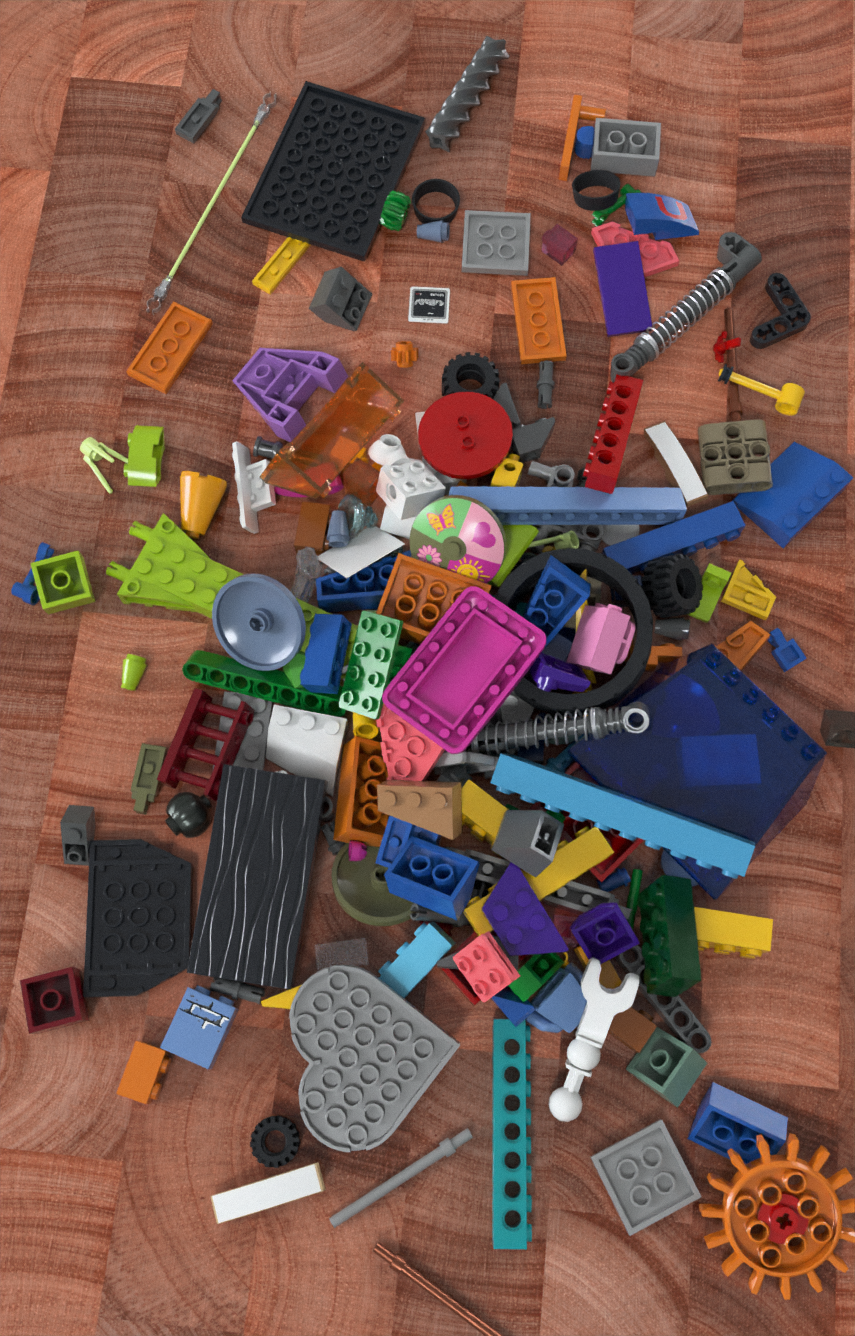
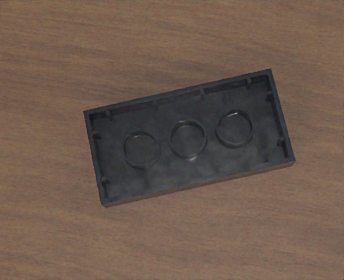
[187,764,328,990]

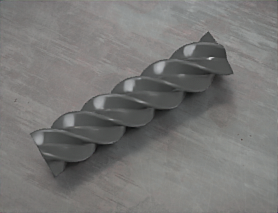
[425,36,509,152]

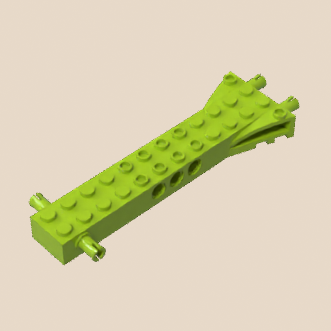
[106,513,412,679]

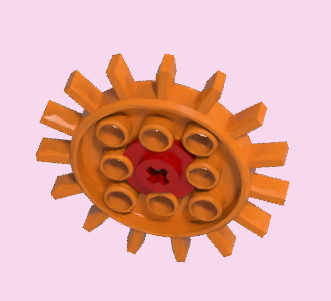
[699,1133,855,1300]

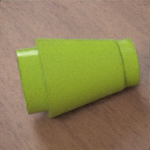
[121,654,147,691]

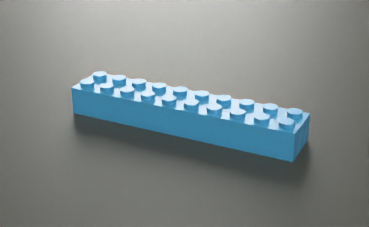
[490,753,755,879]

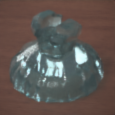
[338,494,378,539]

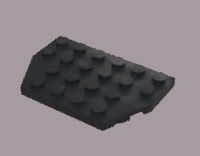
[83,839,193,998]

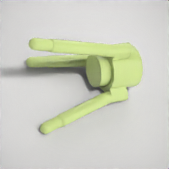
[80,437,128,494]
[528,530,579,550]

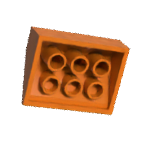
[376,553,492,645]
[333,736,389,847]

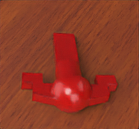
[713,331,741,363]

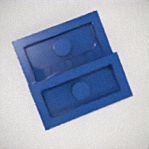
[375,815,441,868]

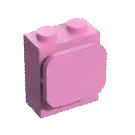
[567,603,635,674]

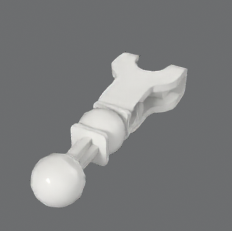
[548,958,639,1122]

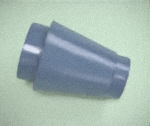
[417,220,450,243]
[326,510,350,548]

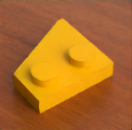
[721,559,776,620]

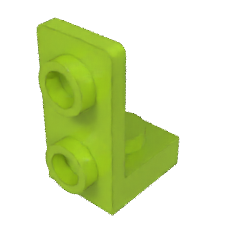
[687,563,731,623]

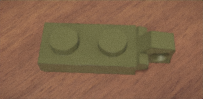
[130,743,168,815]

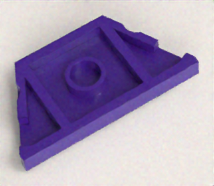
[481,862,569,956]

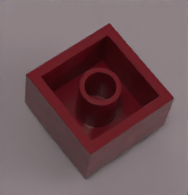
[20,967,90,1034]

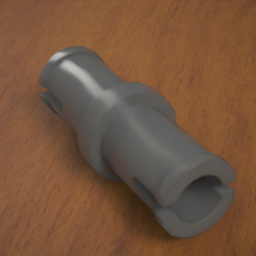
[536,361,555,409]
[210,977,266,1005]

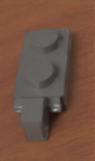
[175,89,222,144]

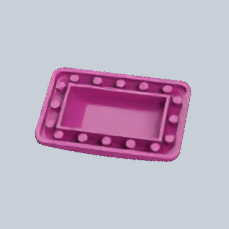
[382,586,547,754]

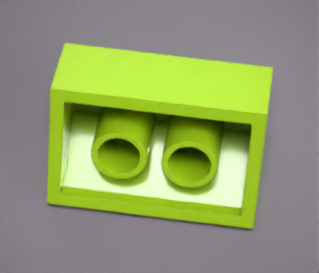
[487,525,539,587]

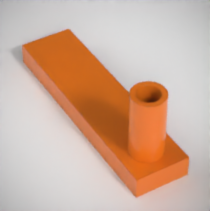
[559,95,606,181]

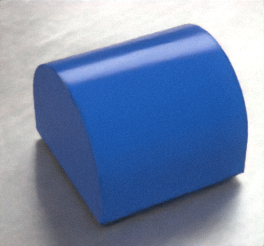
[574,126,594,159]

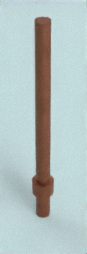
[724,308,743,422]
[373,1242,504,1336]

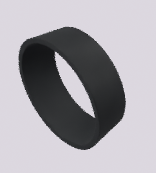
[572,170,620,211]
[412,179,460,224]

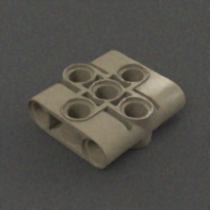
[698,419,773,495]

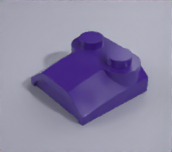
[530,652,591,692]
[570,902,640,964]

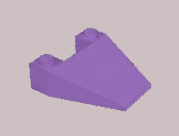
[232,348,348,444]

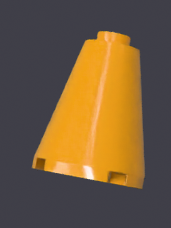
[180,471,227,539]

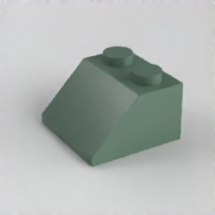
[626,1027,708,1108]

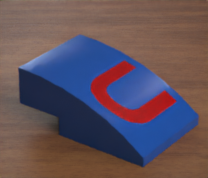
[625,193,699,240]

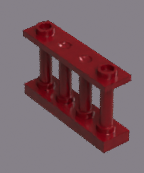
[156,688,255,802]

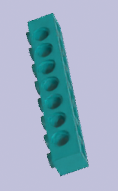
[492,1019,532,1250]

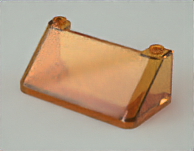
[259,362,404,499]

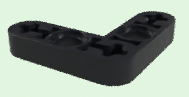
[750,273,811,349]

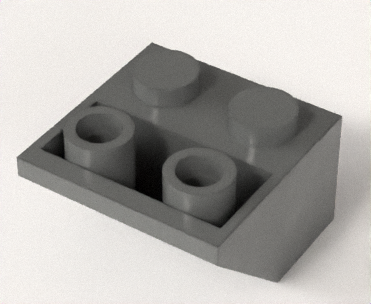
[309,267,372,331]
[491,810,564,878]

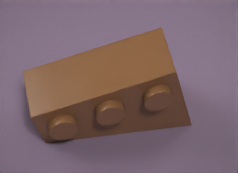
[377,780,462,840]

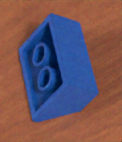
[384,836,479,920]
[687,1082,788,1164]

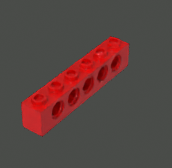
[583,374,644,494]

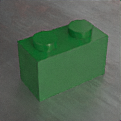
[508,953,565,1003]

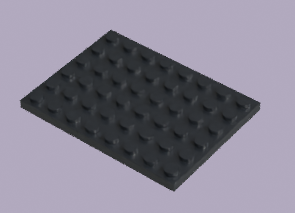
[241,81,425,262]

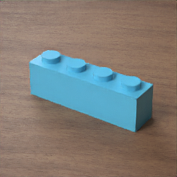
[378,922,456,998]

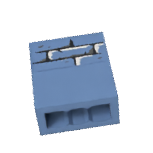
[160,985,239,1069]

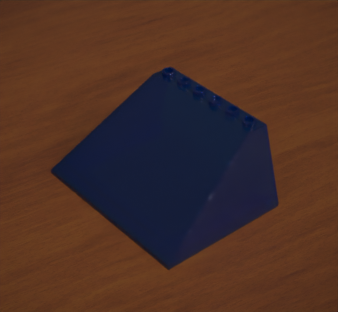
[567,644,827,900]

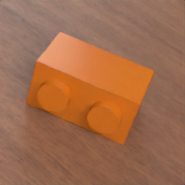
[116,1041,171,1104]

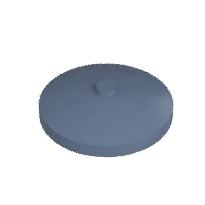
[212,573,306,671]

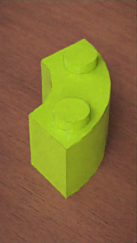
[124,425,165,487]

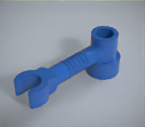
[11,542,54,605]

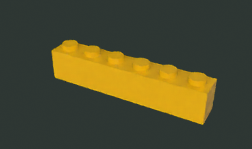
[463,826,614,936]

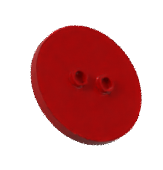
[418,392,513,479]

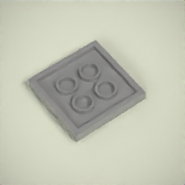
[461,210,531,276]
[590,1119,702,1236]

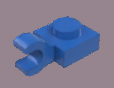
[768,628,807,673]

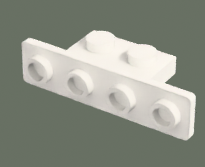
[232,441,276,534]

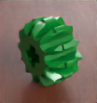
[380,190,411,231]

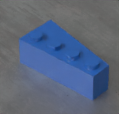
[316,550,411,613]
[522,555,591,647]

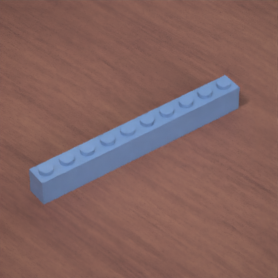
[448,486,687,525]

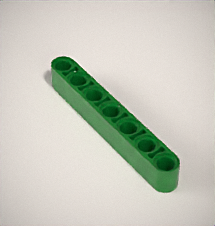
[182,650,346,717]

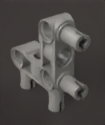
[528,460,604,554]

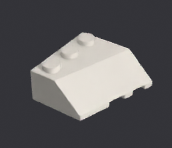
[265,705,349,797]

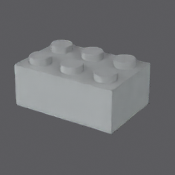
[590,118,661,177]

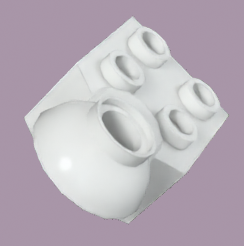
[368,434,446,520]

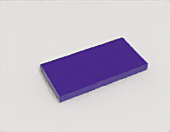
[593,241,653,337]

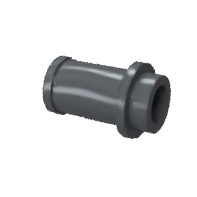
[321,821,346,856]

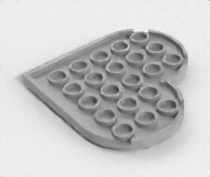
[289,964,460,1152]

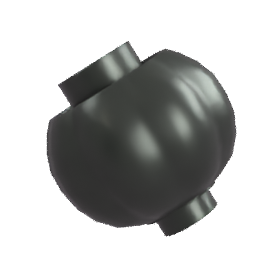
[165,792,212,838]

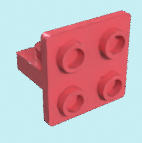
[453,931,520,1003]

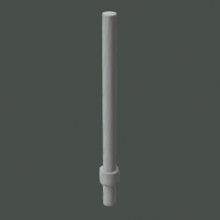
[329,1128,473,1228]

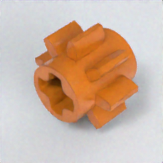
[391,341,418,368]

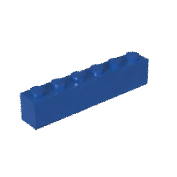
[601,501,746,574]

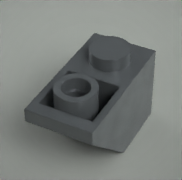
[511,417,555,463]
[60,805,96,866]

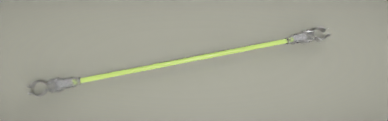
[146,92,277,315]

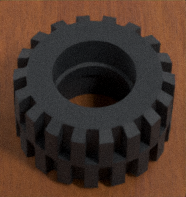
[442,352,500,399]
[642,554,703,618]

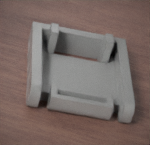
[433,751,499,775]

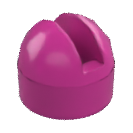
[348,840,367,861]

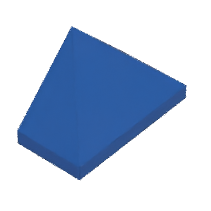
[491,986,536,1027]

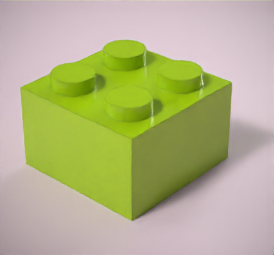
[30,551,95,615]

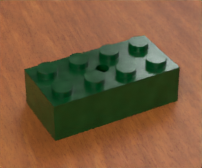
[638,875,702,997]

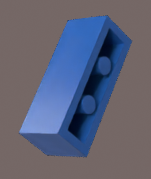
[300,614,352,694]

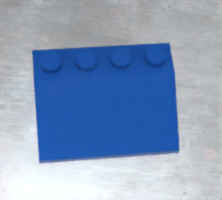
[732,442,854,549]

